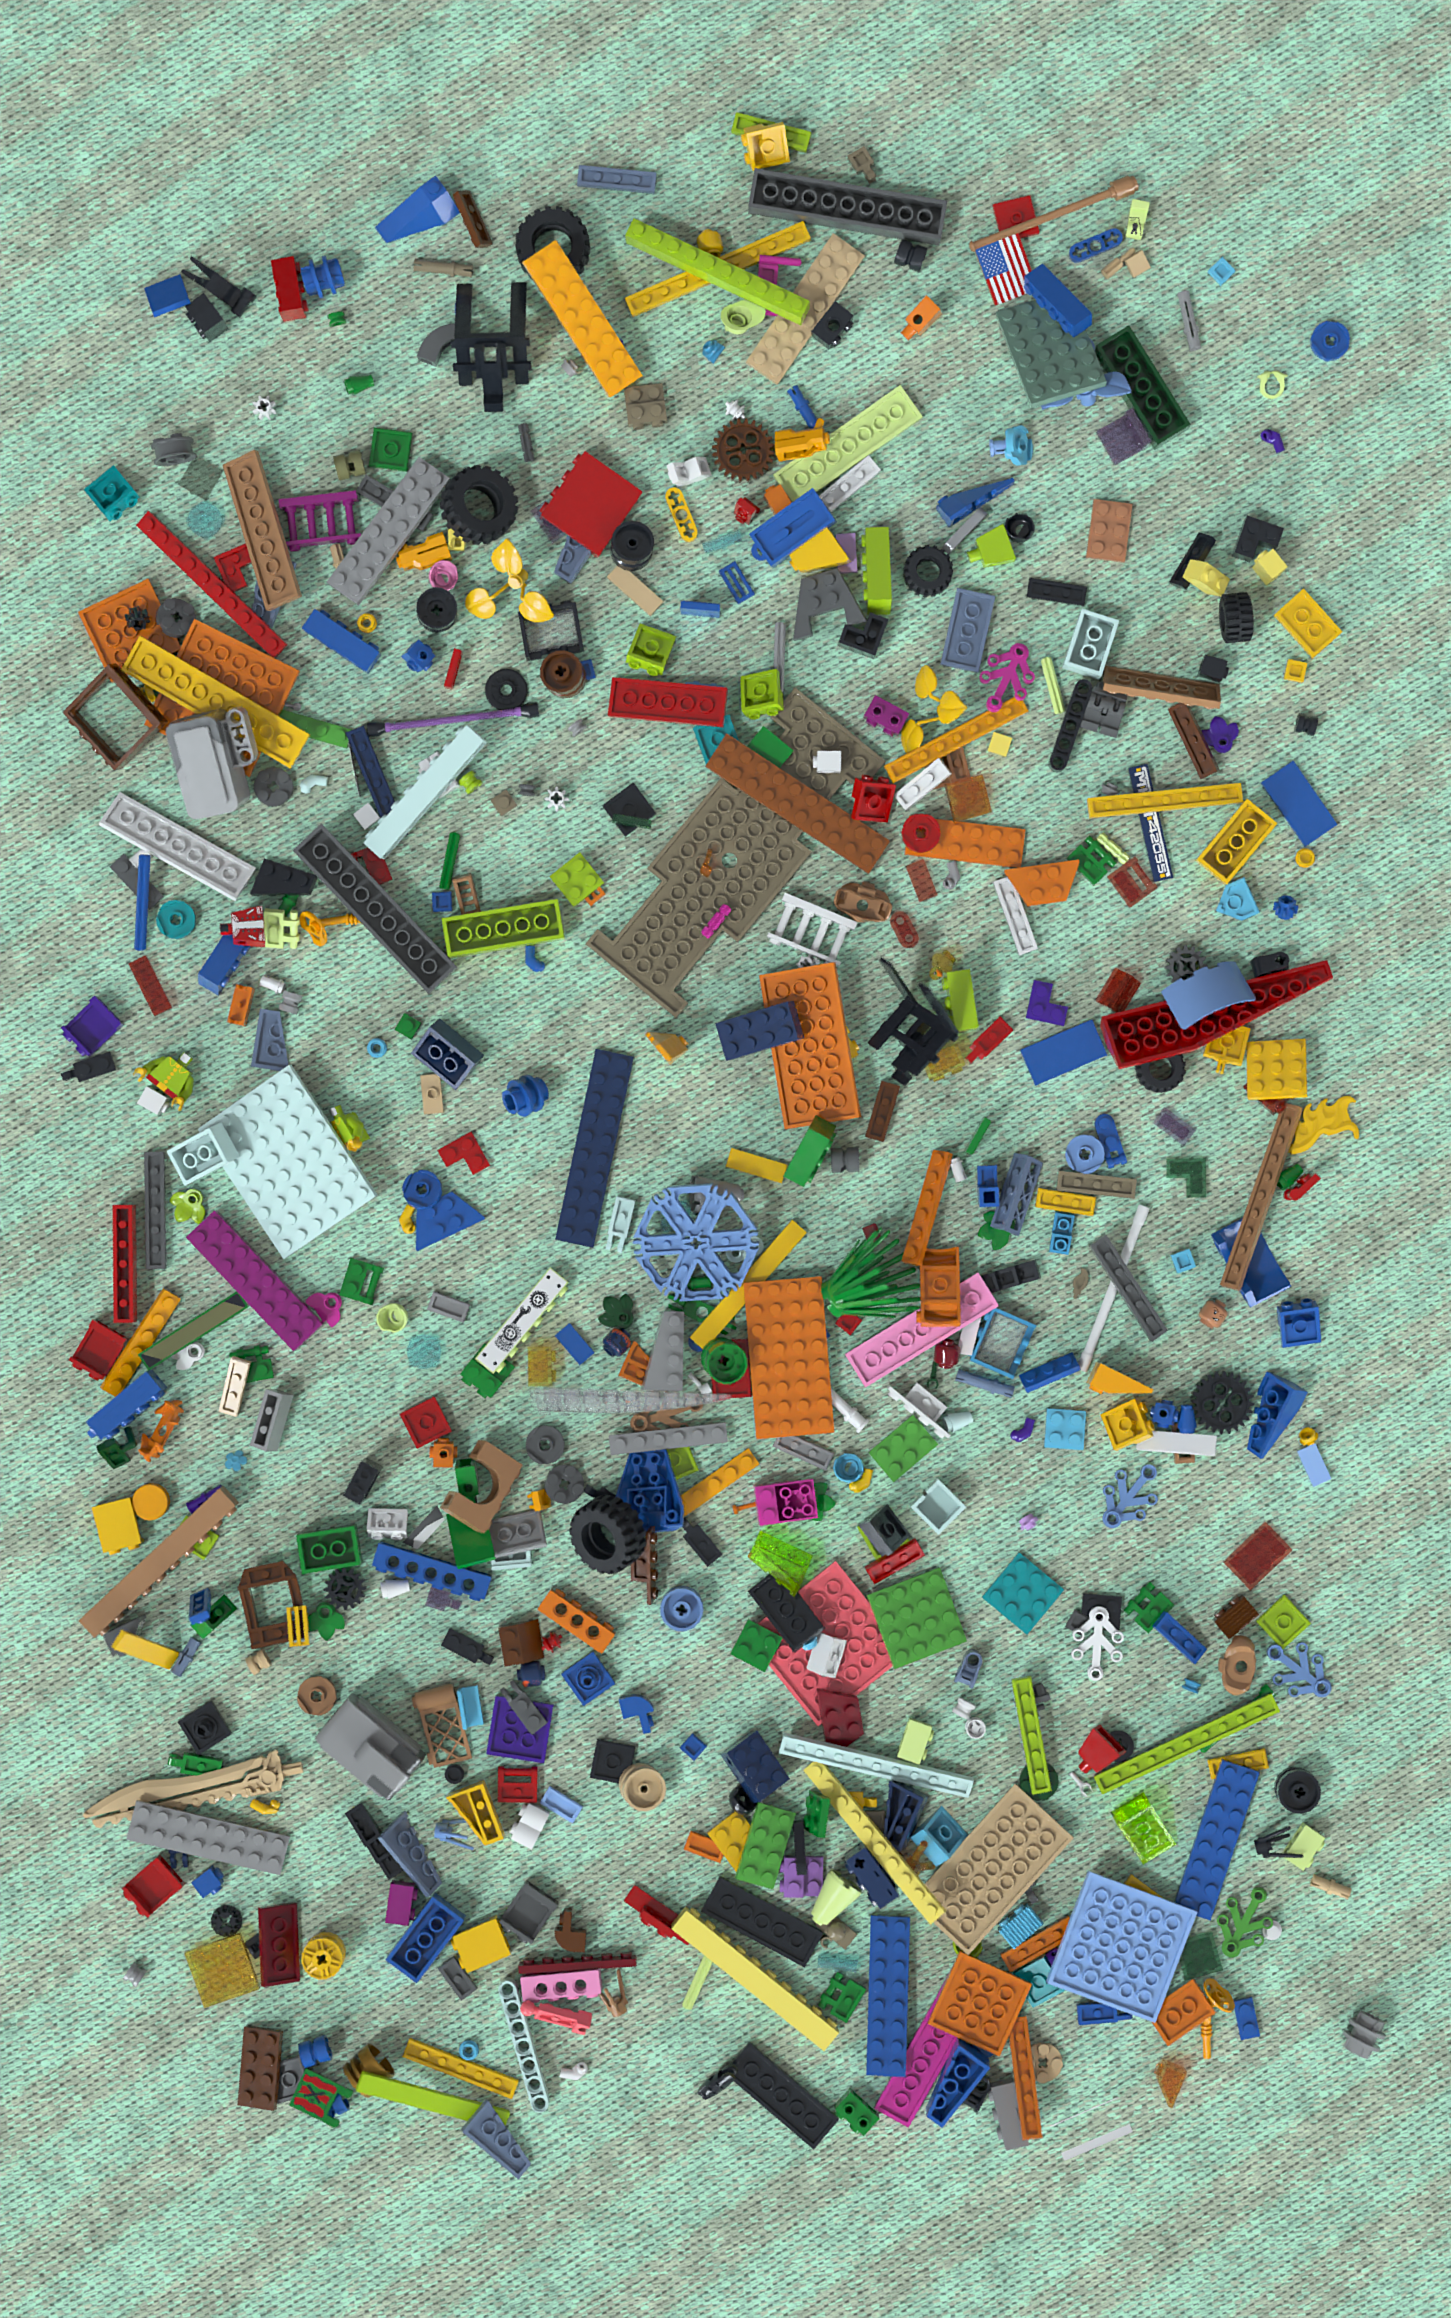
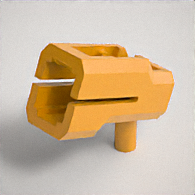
[775,418,830,462]
[395,532,452,571]

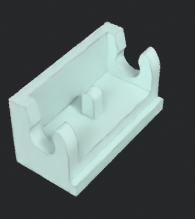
[491,1550,532,1570]

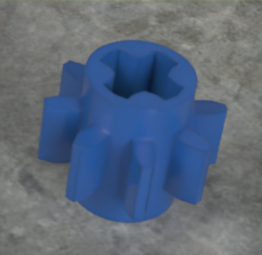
[1273,895,1298,920]

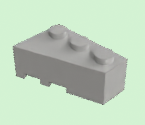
[988,2078,1029,2151]

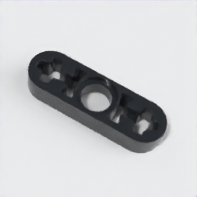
[793,1820,807,1875]

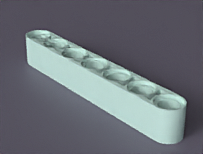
[498,1977,549,2113]

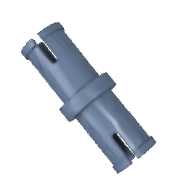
[170,1637,202,1677]

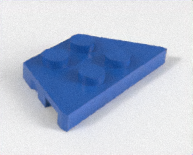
[416,1192,485,1251]

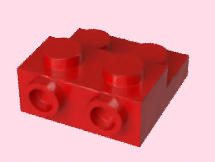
[851,775,896,823]

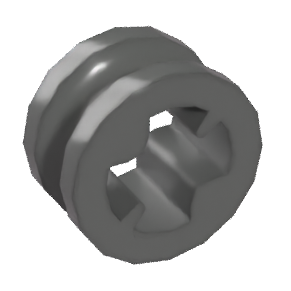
[518,784,536,797]

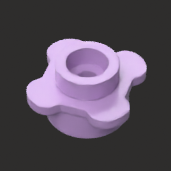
[1019,1513,1038,1531]

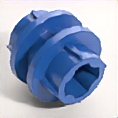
[300,255,345,299]
[502,1074,549,1117]

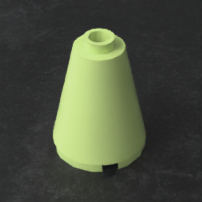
[811,1868,862,1925]

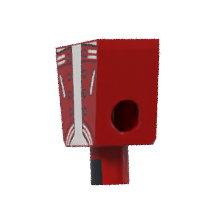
[220,906,265,947]

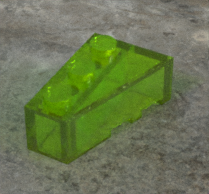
[747,1531,813,1597]

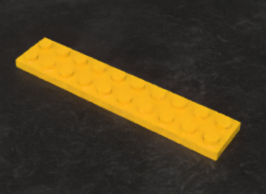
[121,636,311,769]

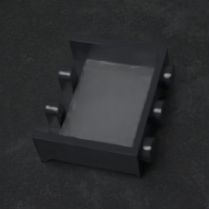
[518,600,584,662]

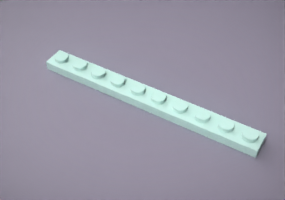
[779,1733,974,1798]

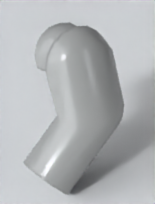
[943,861,960,890]

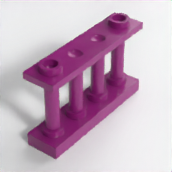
[278,490,362,552]

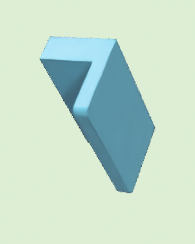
[457,1685,484,1730]

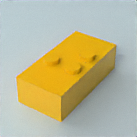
[1195,799,1278,885]

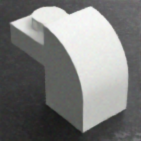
[666,457,712,487]

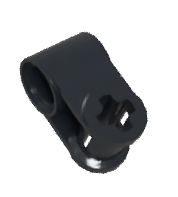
[1250,952,1290,978]
[961,2074,991,2113]

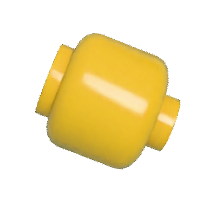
[696,229,724,257]

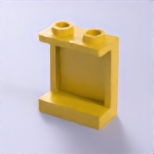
[92,1496,144,1555]
[451,1915,512,1973]

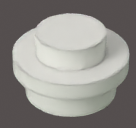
[1262,1920,1282,1940]

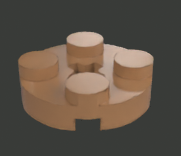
[297,1676,337,1716]

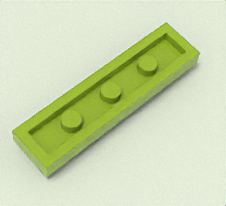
[731,112,811,153]

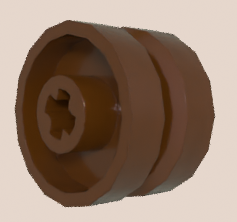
[540,650,587,699]

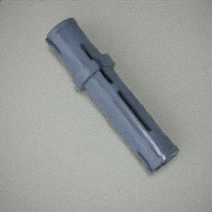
[955,1369,1015,1398]

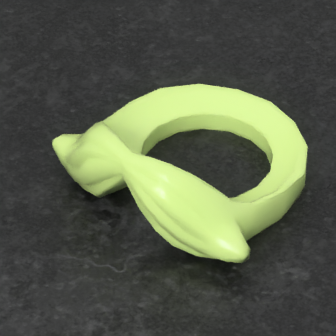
[1257,371,1288,399]

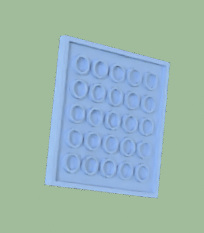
[1046,1870,1197,2023]

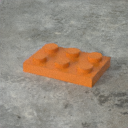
[1152,1979,1217,2046]

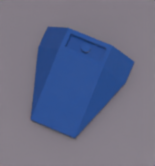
[615,1449,684,1532]

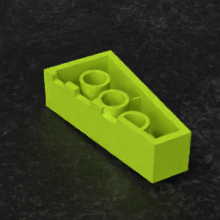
[861,527,892,615]

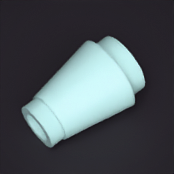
[943,1411,973,1433]

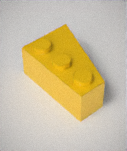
[446,1780,505,1846]

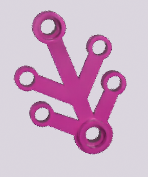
[979,643,1035,713]

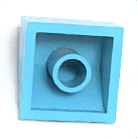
[910,1806,968,1867]

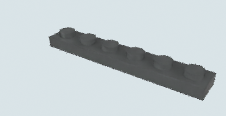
[144,1152,167,1269]
[1088,1234,1168,1342]

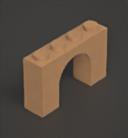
[440,1440,522,1533]

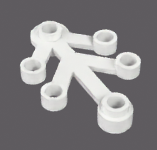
[1071,1606,1124,1681]

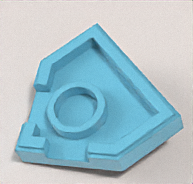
[1216,877,1260,921]

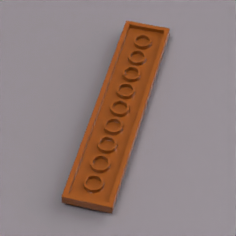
[705,733,890,874]

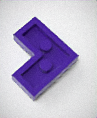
[1026,980,1068,1026]

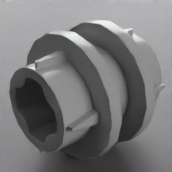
[1343,2011,1386,2059]

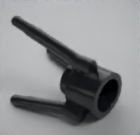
[1254,1826,1304,1858]

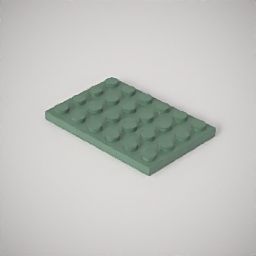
[996,300,1107,409]

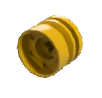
[302,1932,346,1980]

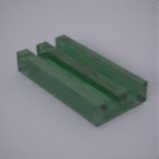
[612,813,652,830]

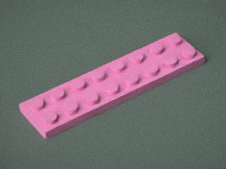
[845,1272,999,1388]

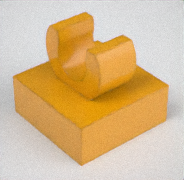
[527,1489,552,1511]

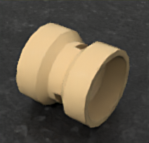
[245,1649,272,1675]

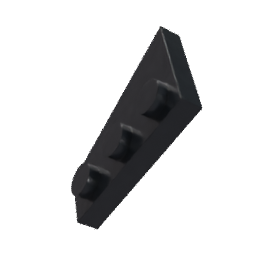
[250,858,318,896]

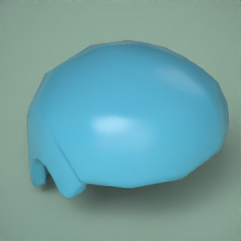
[833,1453,864,1483]

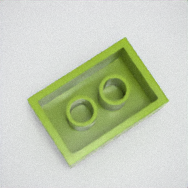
[941,969,979,1032]

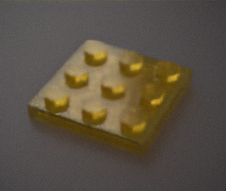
[184,1932,260,2008]

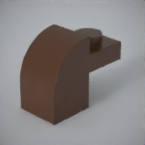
[555,1908,587,1953]

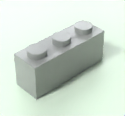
[250,1389,293,1451]

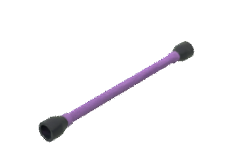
[367,702,539,737]

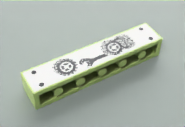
[475,1268,569,1374]

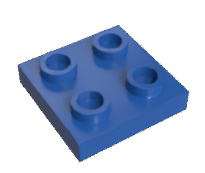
[561,1651,616,1706]

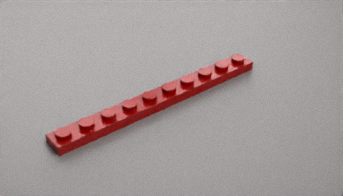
[136,511,288,659]

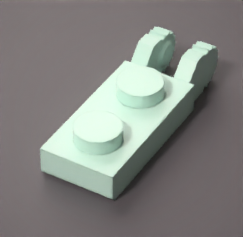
[606,1196,636,1253]

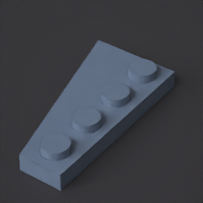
[378,1811,442,1897]
[461,2099,531,2180]

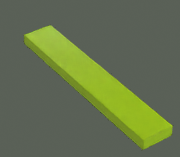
[1011,1675,1052,1795]

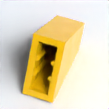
[789,528,852,573]

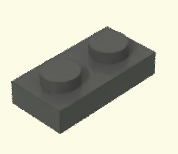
[438,1956,478,2001]

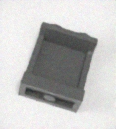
[499,1880,559,1944]

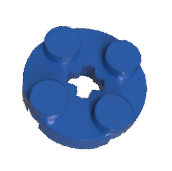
[1310,321,1350,362]
[402,1170,442,1210]

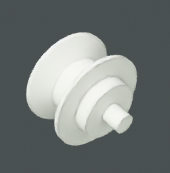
[725,399,745,421]

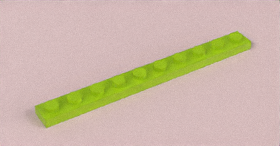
[1094,1693,1280,1795]

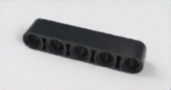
[1048,679,1093,773]

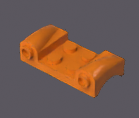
[915,1247,961,1327]

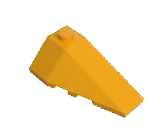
[645,1032,688,1065]

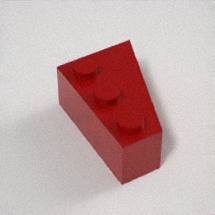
[271,256,309,322]

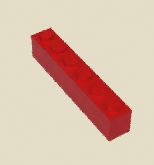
[112,1205,137,1323]

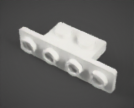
[887,1382,951,1439]

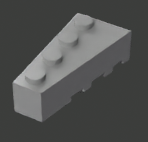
[640,1311,684,1392]

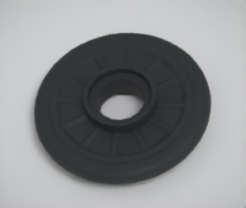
[485,669,528,711]

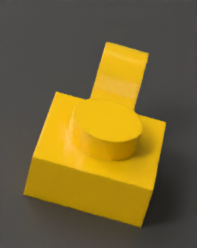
[848,1791,877,1809]

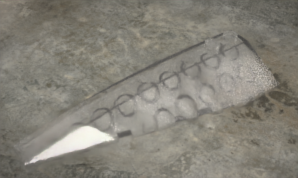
[530,1386,732,1416]

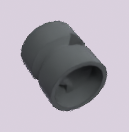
[831,1147,859,1173]

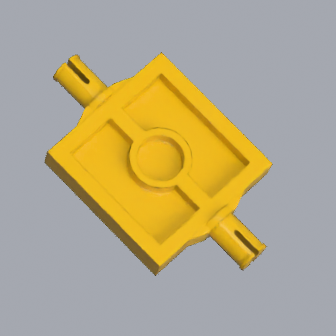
[1203,1026,1250,1074]

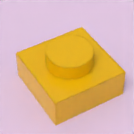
[1283,659,1307,683]

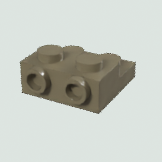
[624,383,667,430]

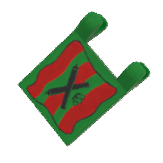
[289,2068,354,2128]

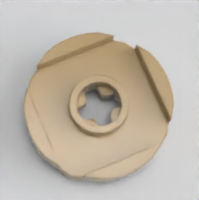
[1031,2042,1063,2084]

